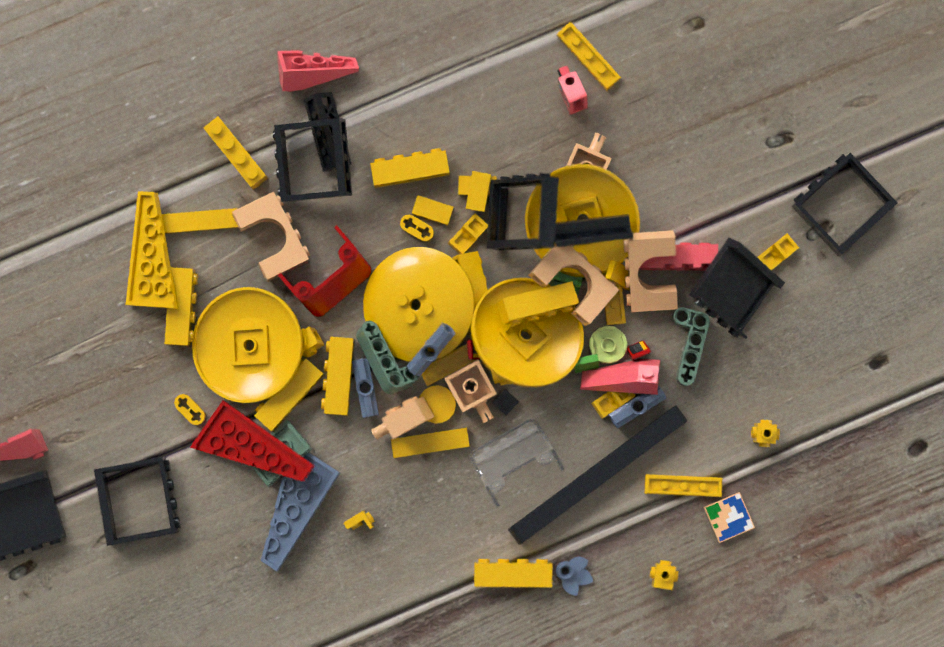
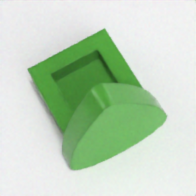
[574,354,599,373]

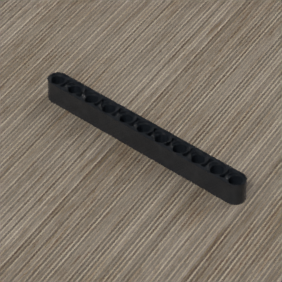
[508,405,688,545]

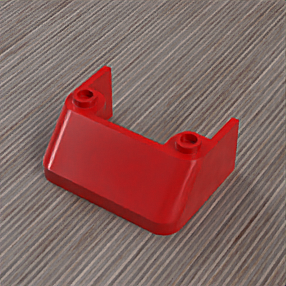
[278,225,372,317]

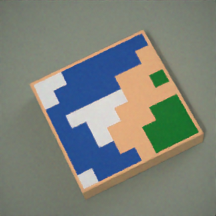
[704,492,755,543]

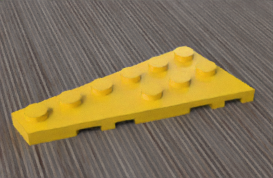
[125,191,178,309]

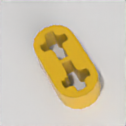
[400,215,434,242]
[174,394,206,425]

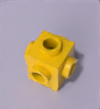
[301,327,324,357]
[751,420,780,447]
[650,560,679,590]

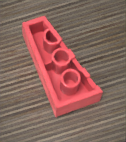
[639,242,718,271]

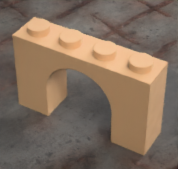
[232,192,310,282]
[624,230,678,312]
[528,245,619,326]

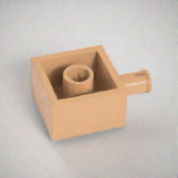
[566,133,612,170]
[444,360,497,423]
[371,396,434,440]

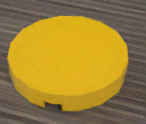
[419,385,456,424]

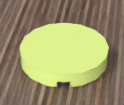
[589,326,627,364]

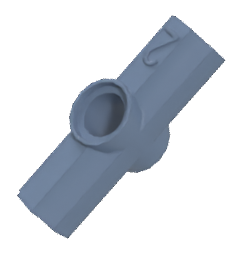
[407,323,455,377]
[352,358,379,418]
[608,385,666,429]

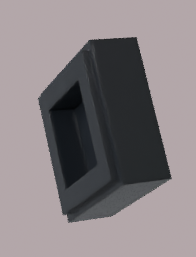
[492,389,519,416]

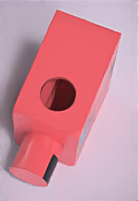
[557,66,587,115]

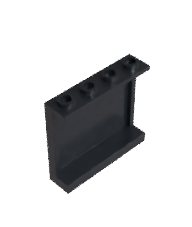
[689,237,785,339]
[0,470,66,561]

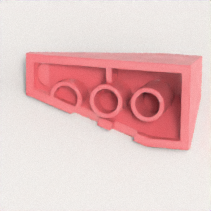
[277,50,359,92]
[580,359,661,395]
[0,429,49,461]

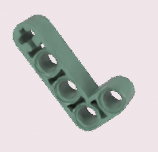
[672,307,710,386]
[356,321,419,394]

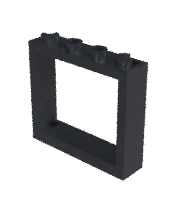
[273,118,352,202]
[791,153,898,257]
[487,173,559,251]
[94,457,181,546]

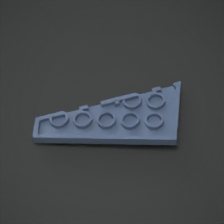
[261,452,340,571]

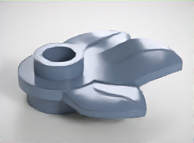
[556,557,593,596]

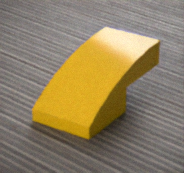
[448,213,488,254]
[757,233,799,270]
[591,391,636,419]

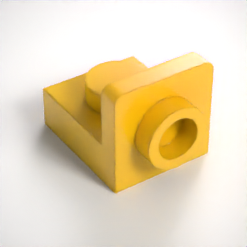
[344,510,375,530]

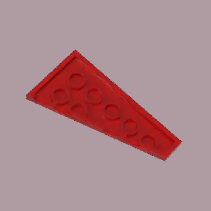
[190,400,315,482]

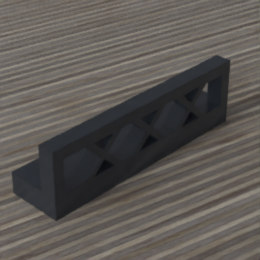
[303,92,352,172]
[555,214,633,247]

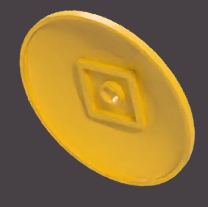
[525,164,640,277]
[363,247,475,362]
[471,278,584,387]
[192,287,303,403]

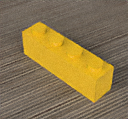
[203,116,268,190]
[370,148,450,188]
[452,251,488,333]
[164,267,198,346]
[497,281,579,326]
[321,337,355,416]
[254,359,325,431]
[474,558,552,587]

